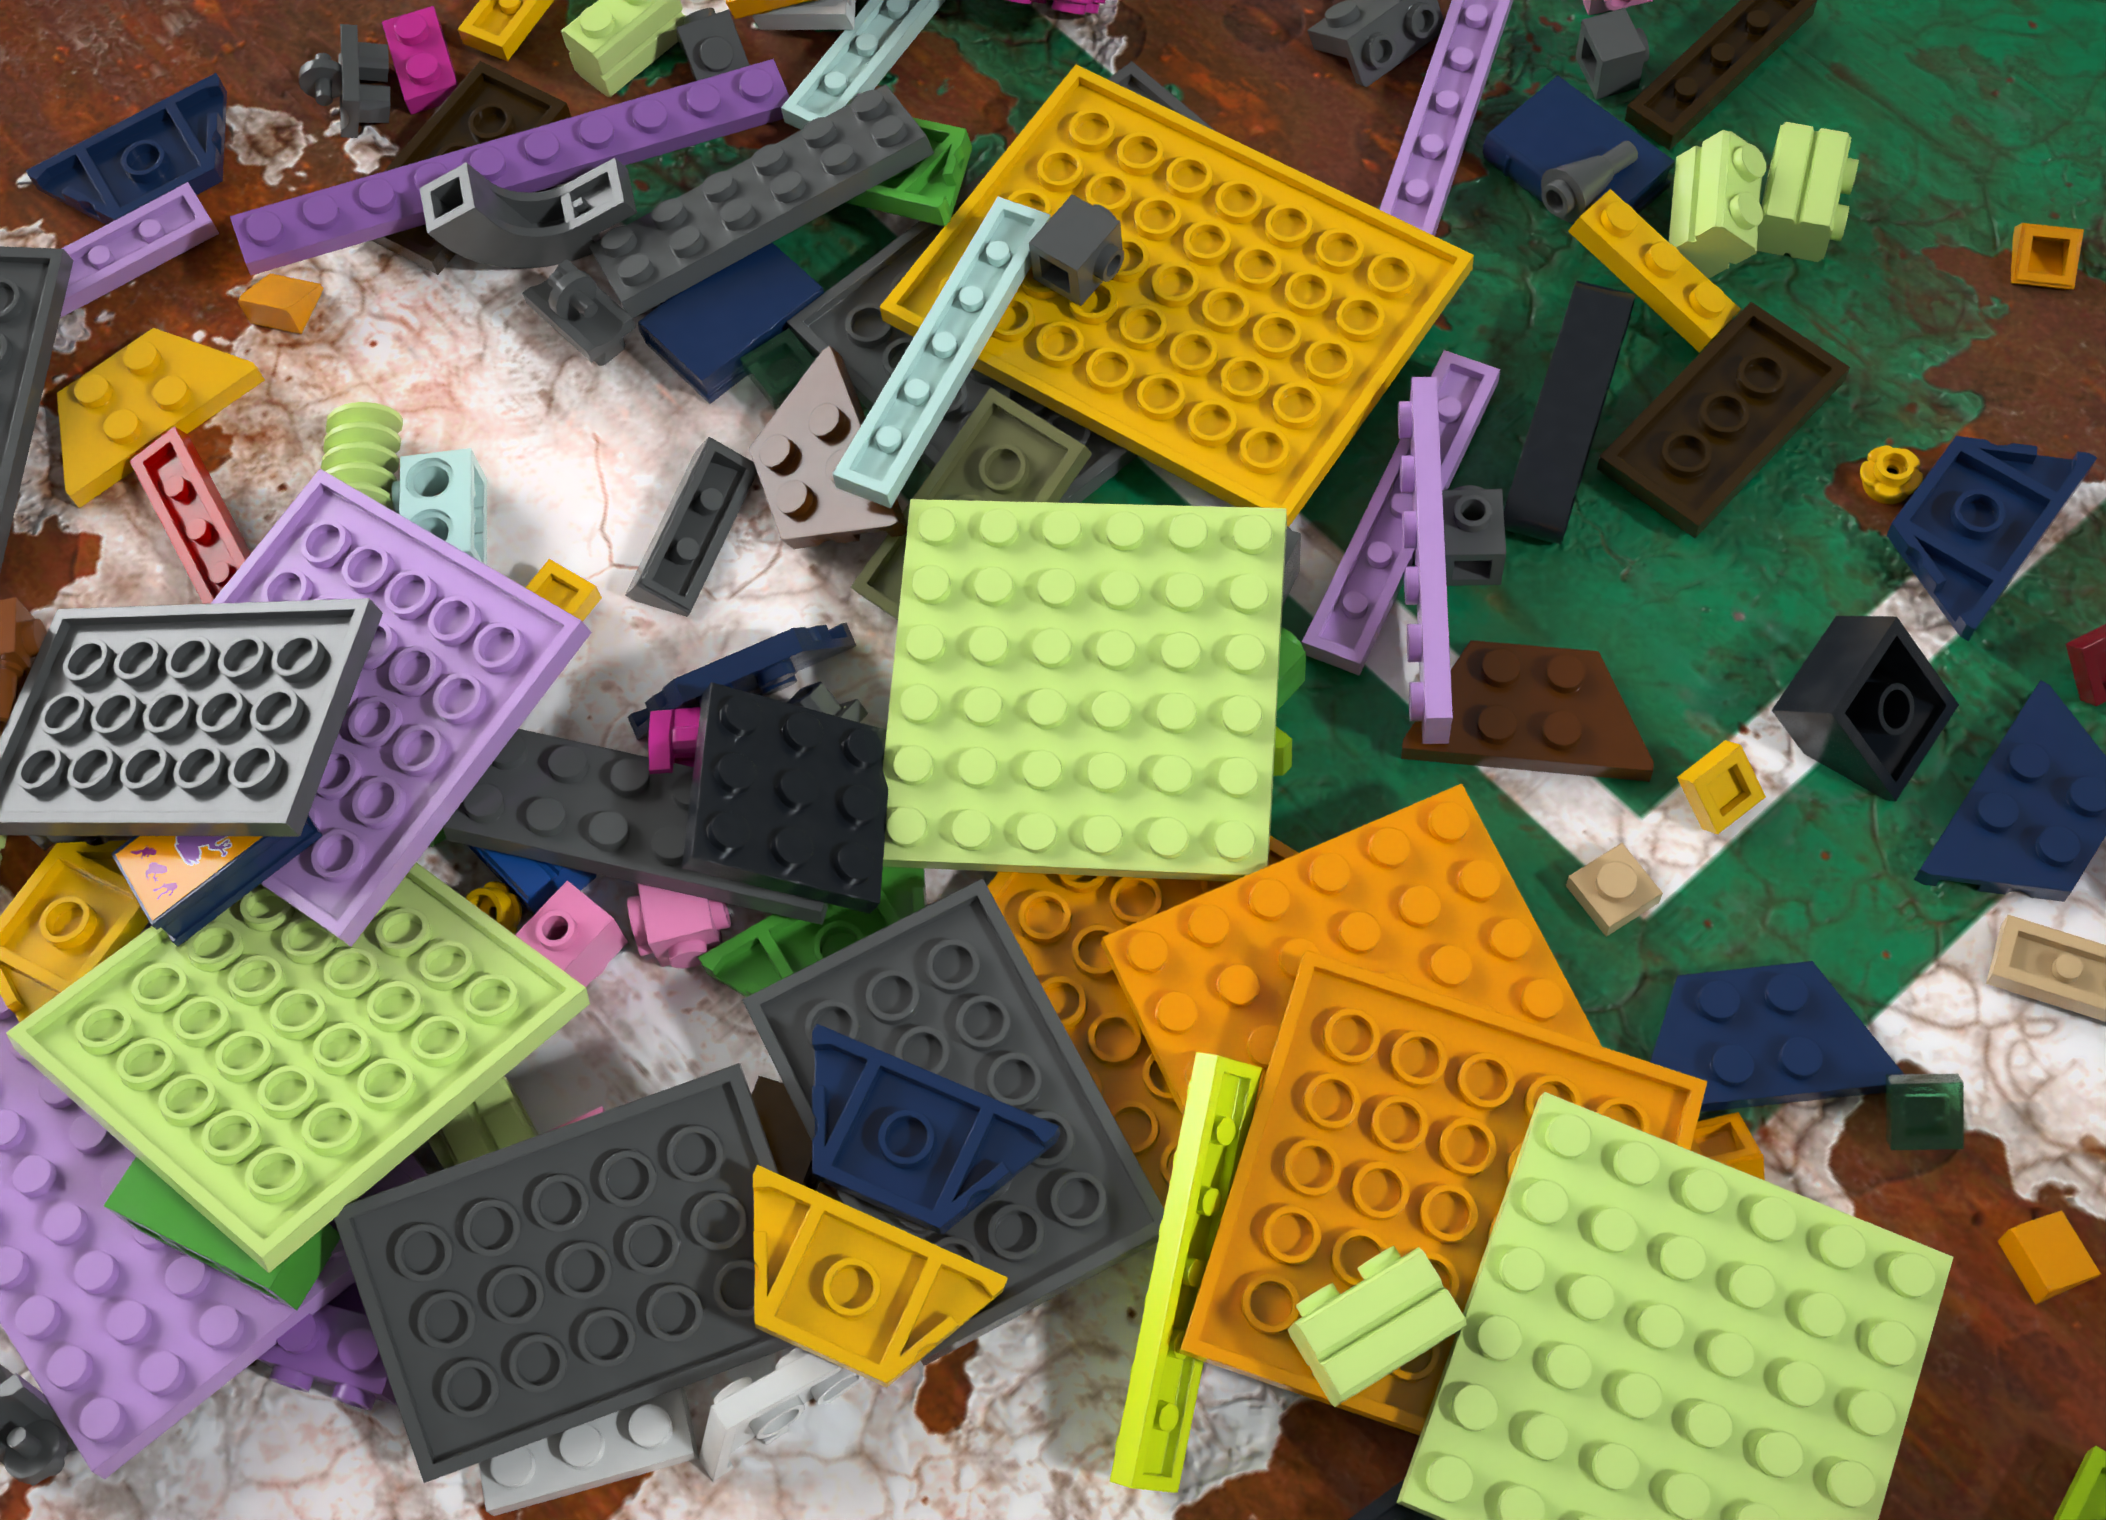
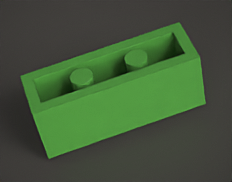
[103,1157,341,1310]

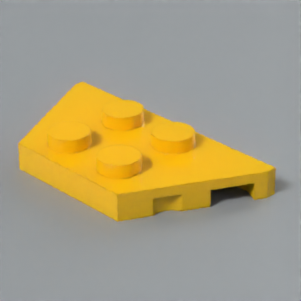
[57,328,265,508]
[0,840,149,1023]
[753,1165,1008,1388]

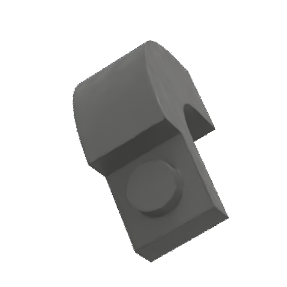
[420,158,637,268]

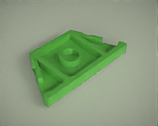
[845,117,973,226]
[698,867,927,997]

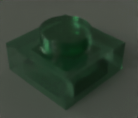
[740,328,815,410]
[1886,1073,1964,1150]

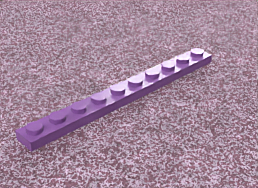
[230,59,790,276]

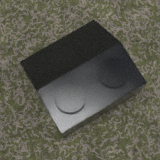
[1771,616,1959,801]

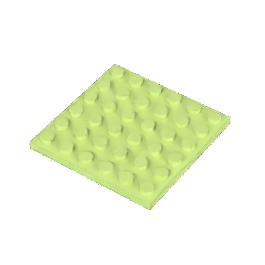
[883,499,1287,882]
[6,862,590,1273]
[1397,1092,1953,1520]

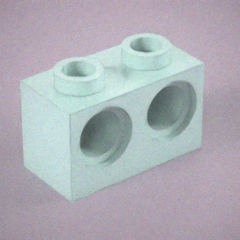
[392,448,487,565]

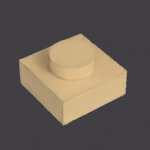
[1566,843,1663,937]

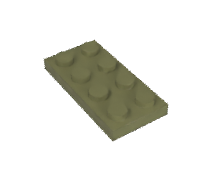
[851,387,1092,620]

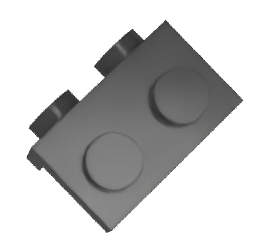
[1307,0,1444,87]

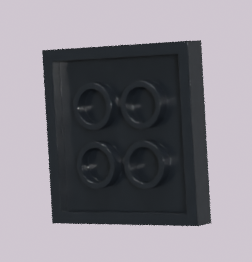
[682,682,888,914]

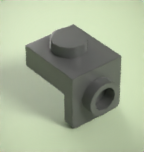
[677,8,750,81]

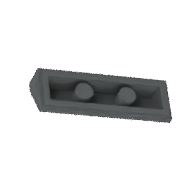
[625,437,757,617]

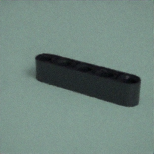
[1504,280,1636,545]

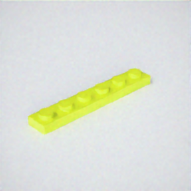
[1109,1052,1262,1493]

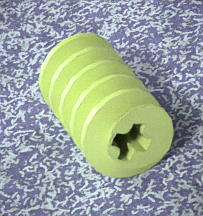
[321,402,403,511]

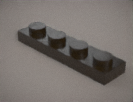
[1625,0,1817,151]

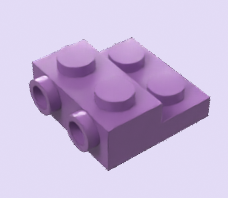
[258,1282,397,1411]

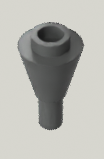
[1541,141,1638,222]

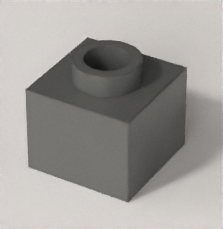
[1576,8,1649,100]

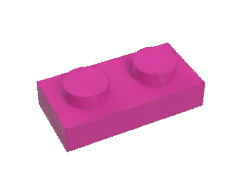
[382,6,459,115]

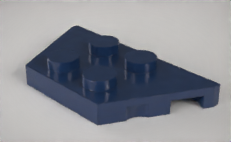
[25,73,227,225]
[1886,436,2097,641]
[627,623,856,740]
[1914,680,2106,902]
[1650,961,1906,1112]
[812,1024,1060,1235]

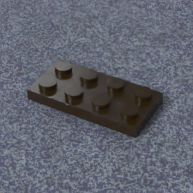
[371,61,572,275]
[1597,302,1850,538]

